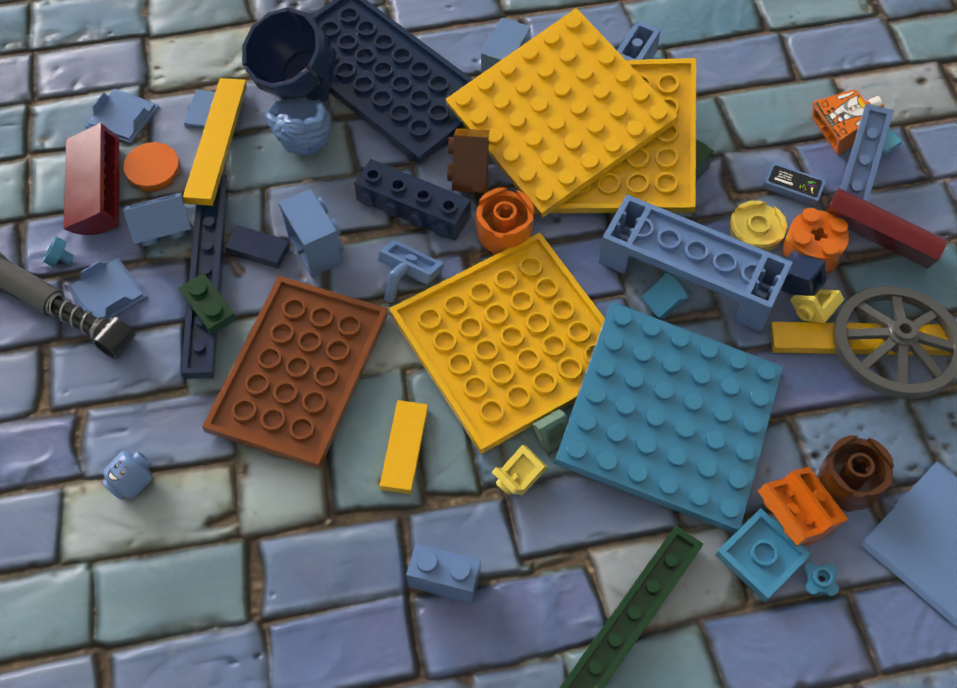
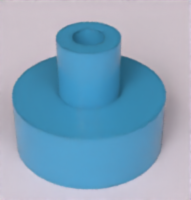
[42,236,74,267]

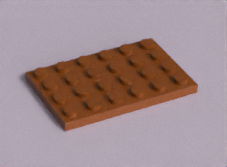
[202,275,389,469]

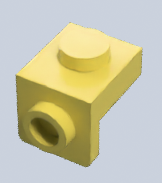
[790,289,845,323]
[492,445,548,495]

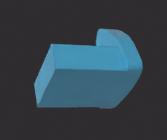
[642,271,692,320]

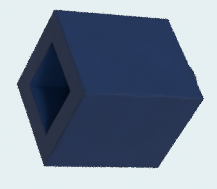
[781,251,826,296]

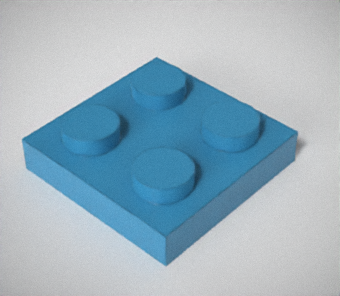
[715,508,812,602]

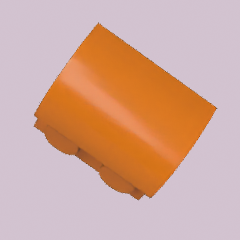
[757,467,849,547]

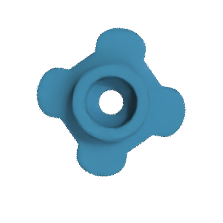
[804,562,839,596]

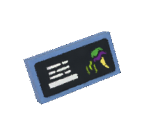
[762,162,826,207]

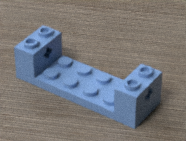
[598,194,793,332]

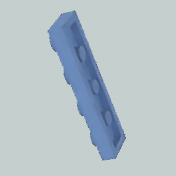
[841,103,894,201]

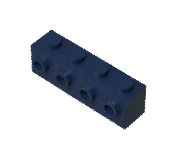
[354,159,471,241]

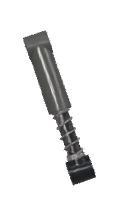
[0,252,136,359]

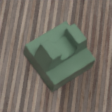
[532,409,568,453]

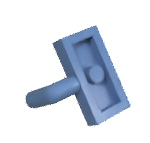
[378,240,444,303]

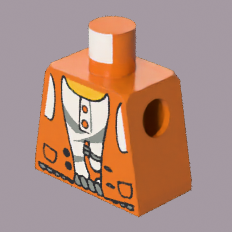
[812,89,884,155]

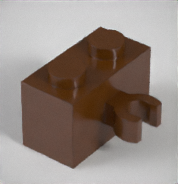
[447,128,490,193]

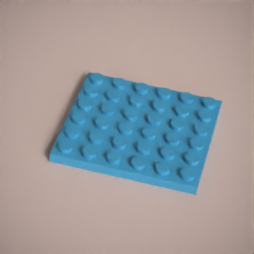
[553,301,783,534]

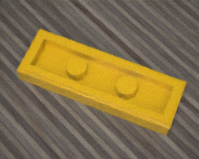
[379,400,428,495]

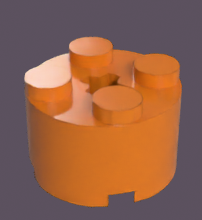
[476,188,534,255]
[782,208,849,274]

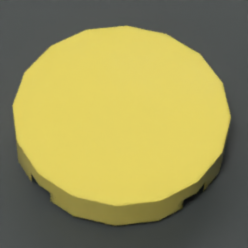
[728,201,787,252]

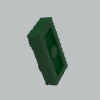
[178,273,237,335]

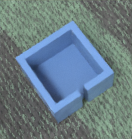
[279,189,344,277]

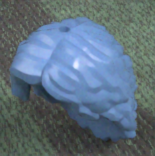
[264,97,332,155]

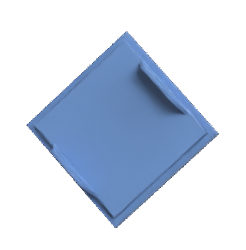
[85,88,159,144]
[67,258,147,319]

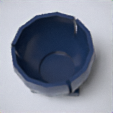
[242,7,337,101]

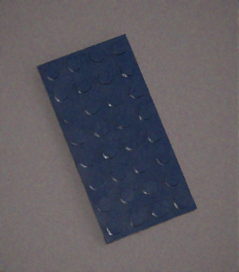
[311,0,473,164]

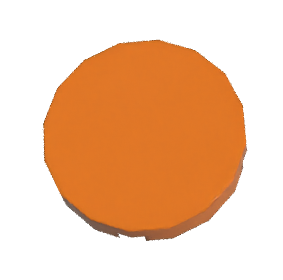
[123,142,180,192]

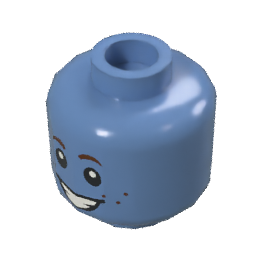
[102,451,152,499]

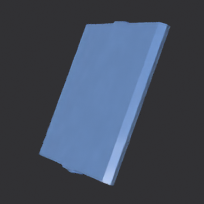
[860,461,957,626]

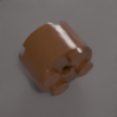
[817,435,894,512]

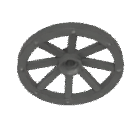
[833,286,957,399]

